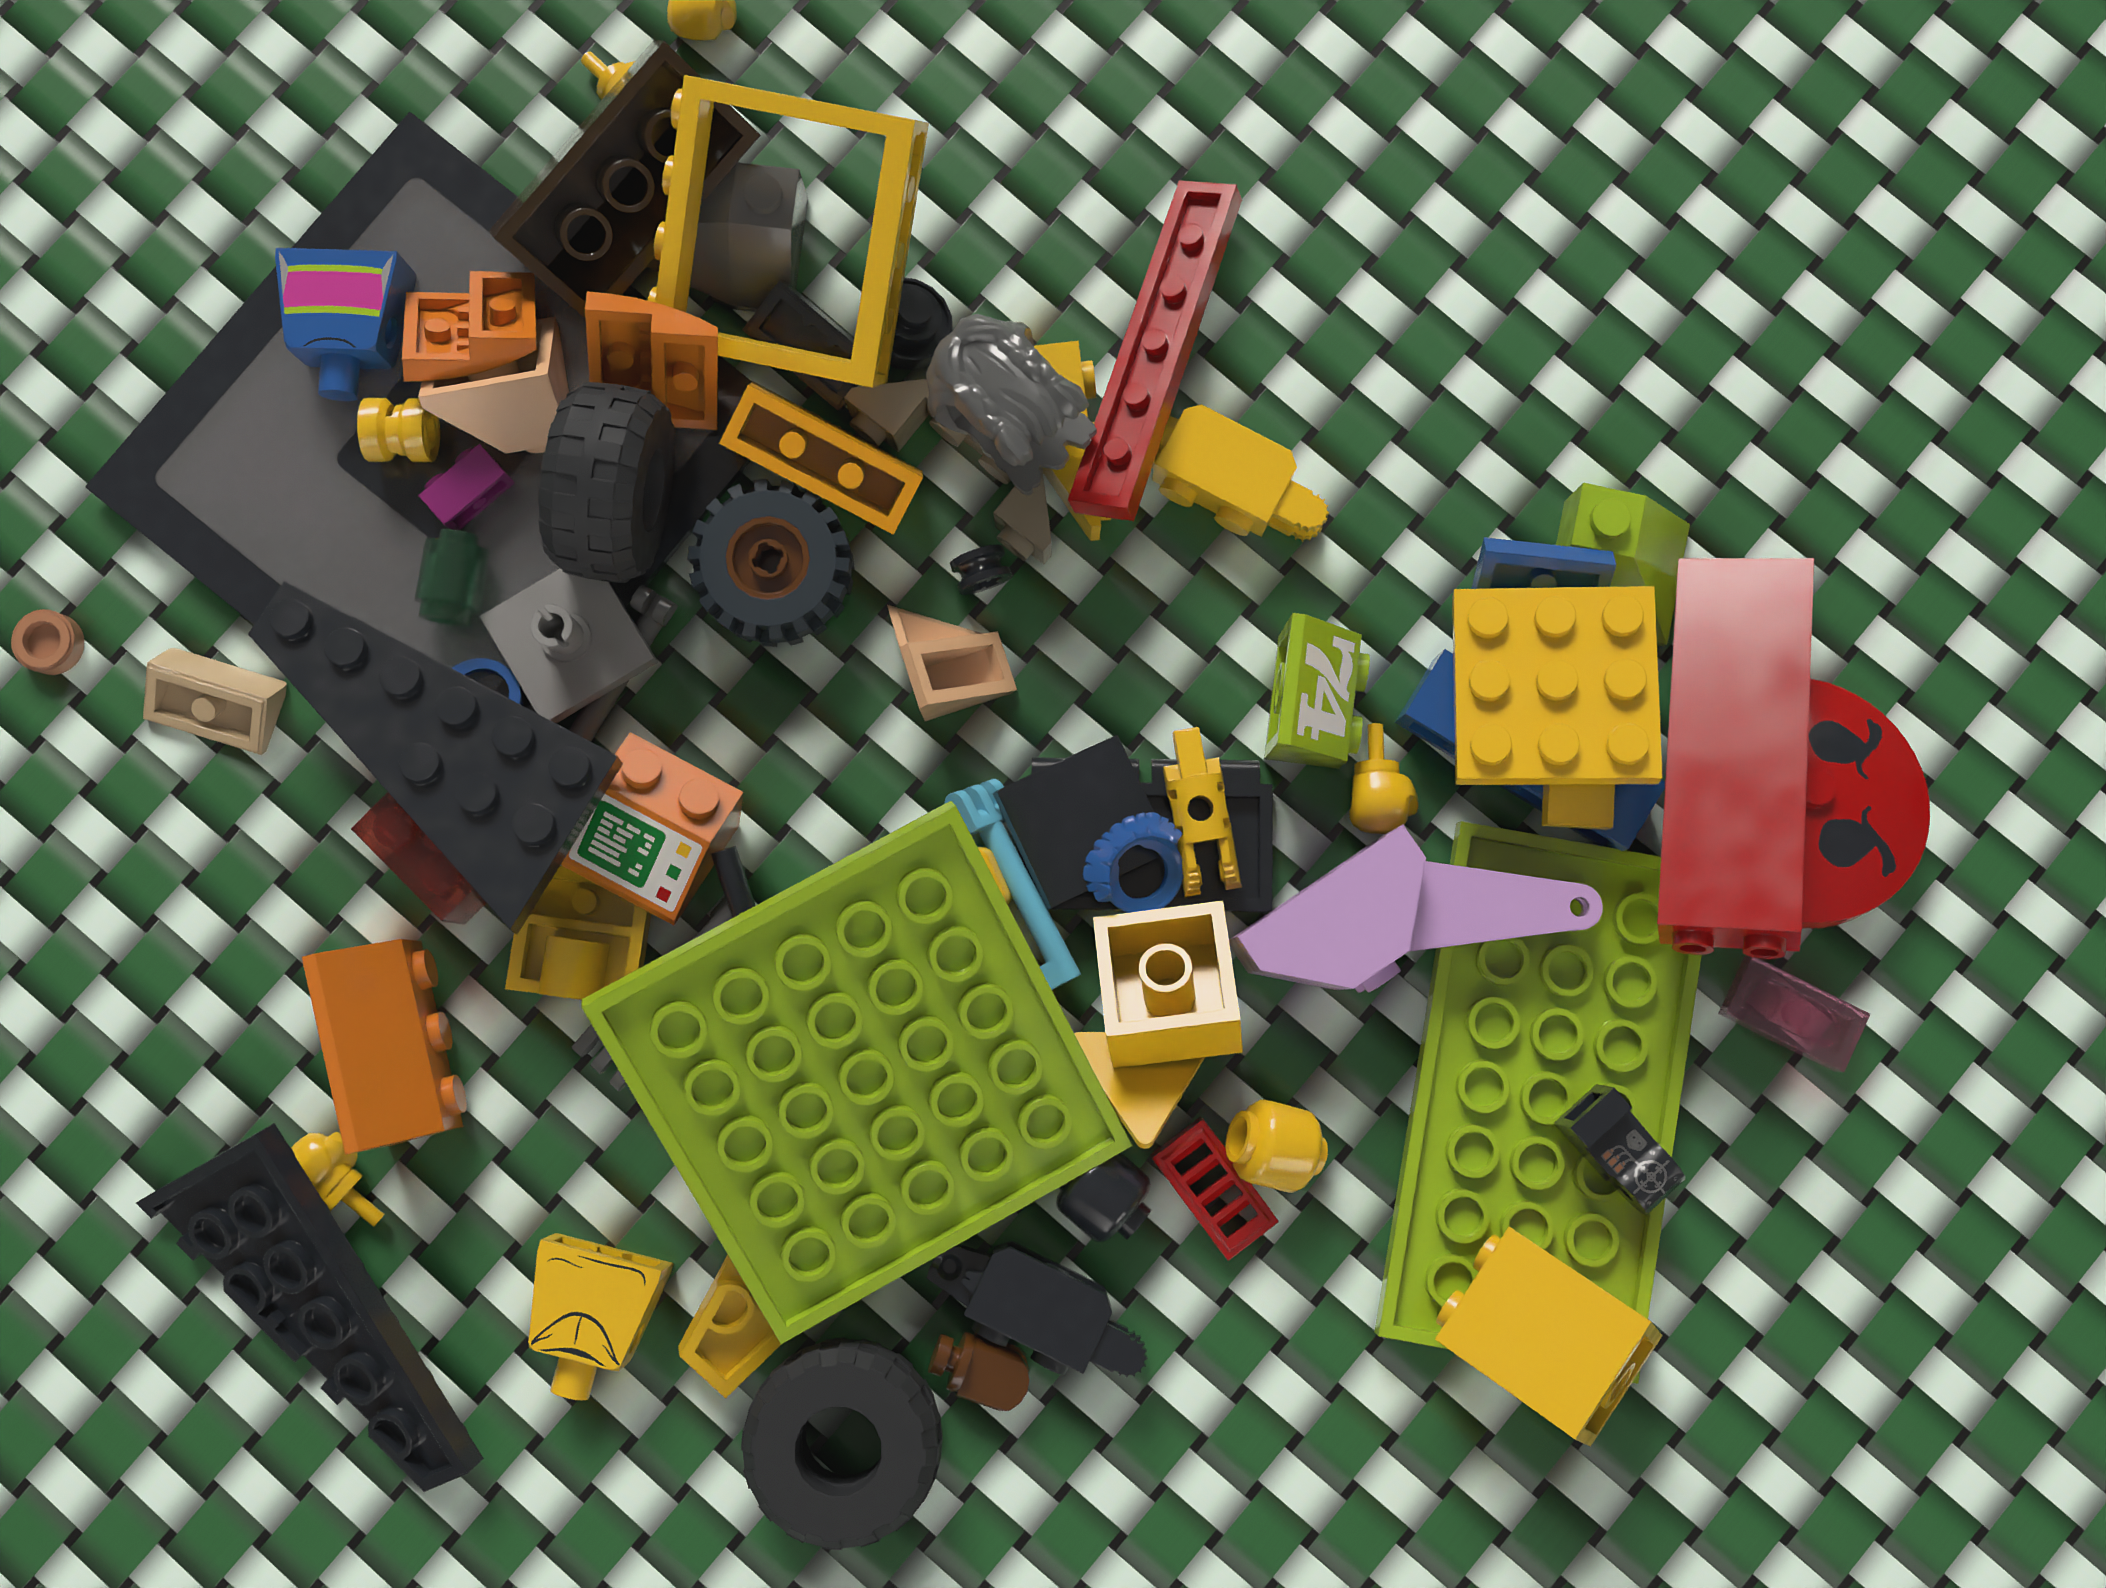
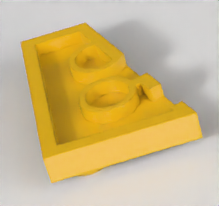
[678,1255,781,1399]

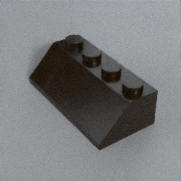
[489,40,761,318]

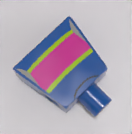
[275,248,416,401]

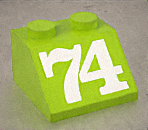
[1264,613,1370,769]

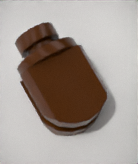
[928,1332,1029,1411]

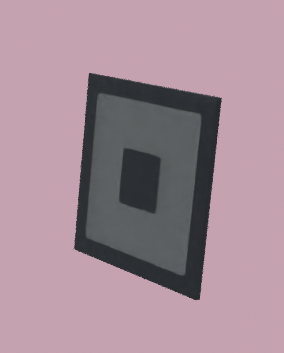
[85,112,753,713]

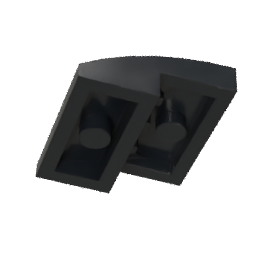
[992,735,1160,910]

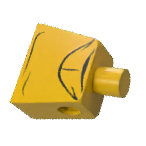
[528,1233,674,1400]

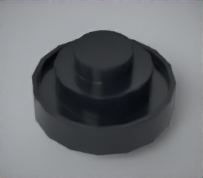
[890,277,953,370]

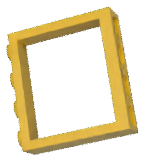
[647,75,929,388]

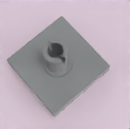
[479,568,658,723]

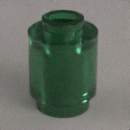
[414,529,490,627]

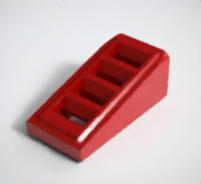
[1150,1116,1279,1261]

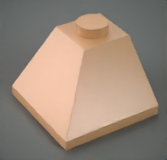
[418,316,569,454]

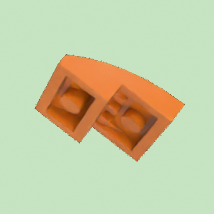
[402,271,536,382]
[585,291,718,430]

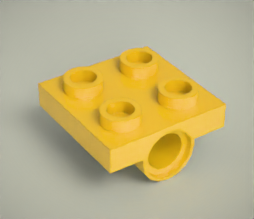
[505,866,652,1000]

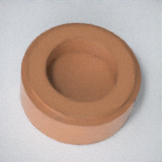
[11,609,84,675]

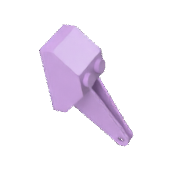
[1229,825,1603,993]

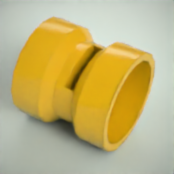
[357,398,440,462]

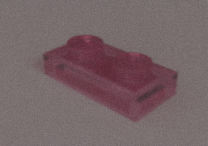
[1718,956,1870,1072]

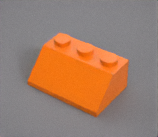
[302,939,467,1155]

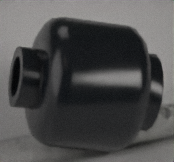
[1056,1153,1152,1242]

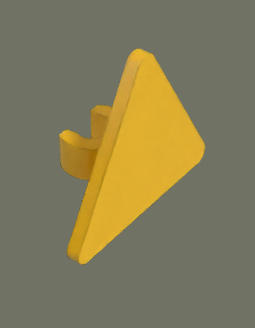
[1074,1032,1205,1149]

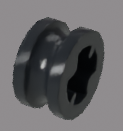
[950,544,1013,595]

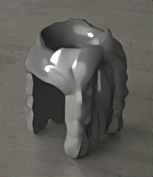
[926,314,1097,496]

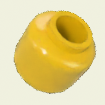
[1225,1099,1328,1193]

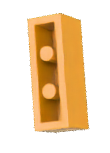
[719,381,923,535]

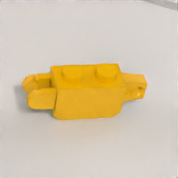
[1152,404,1329,542]

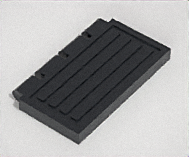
[1017,757,1273,912]

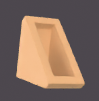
[887,605,1017,721]

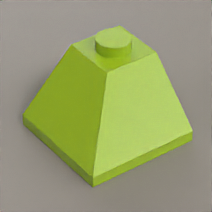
[1556,483,1690,647]

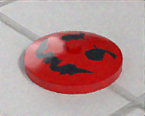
[1802,678,1930,929]

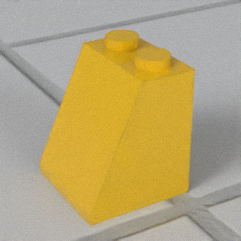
[1435,1227,1663,1447]

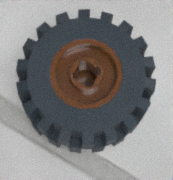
[687,479,855,647]

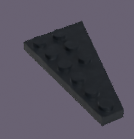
[248,580,623,935]
[136,1123,484,1492]

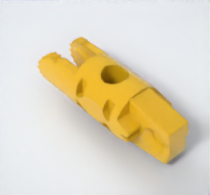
[1163,727,1242,897]

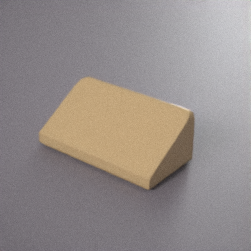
[143,648,287,755]

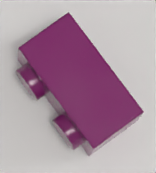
[418,444,515,534]

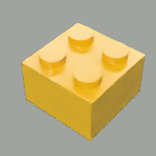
[1093,901,1243,1069]

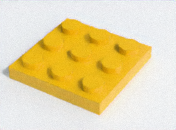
[1452,586,1663,785]

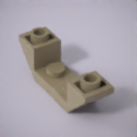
[844,379,1052,565]

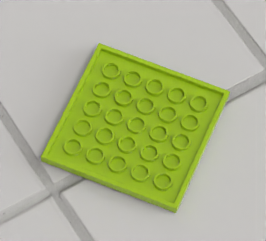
[581,801,1132,1344]

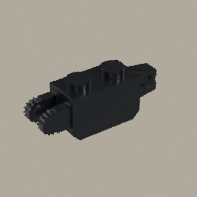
[926,1241,1148,1378]

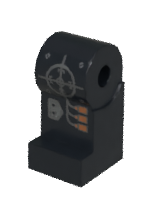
[1554,1084,1686,1215]

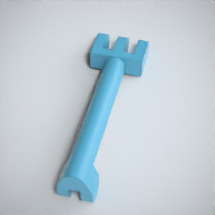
[945,779,1081,990]

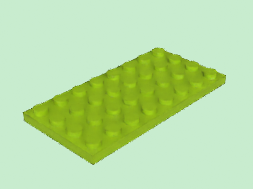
[1374,821,1702,1384]

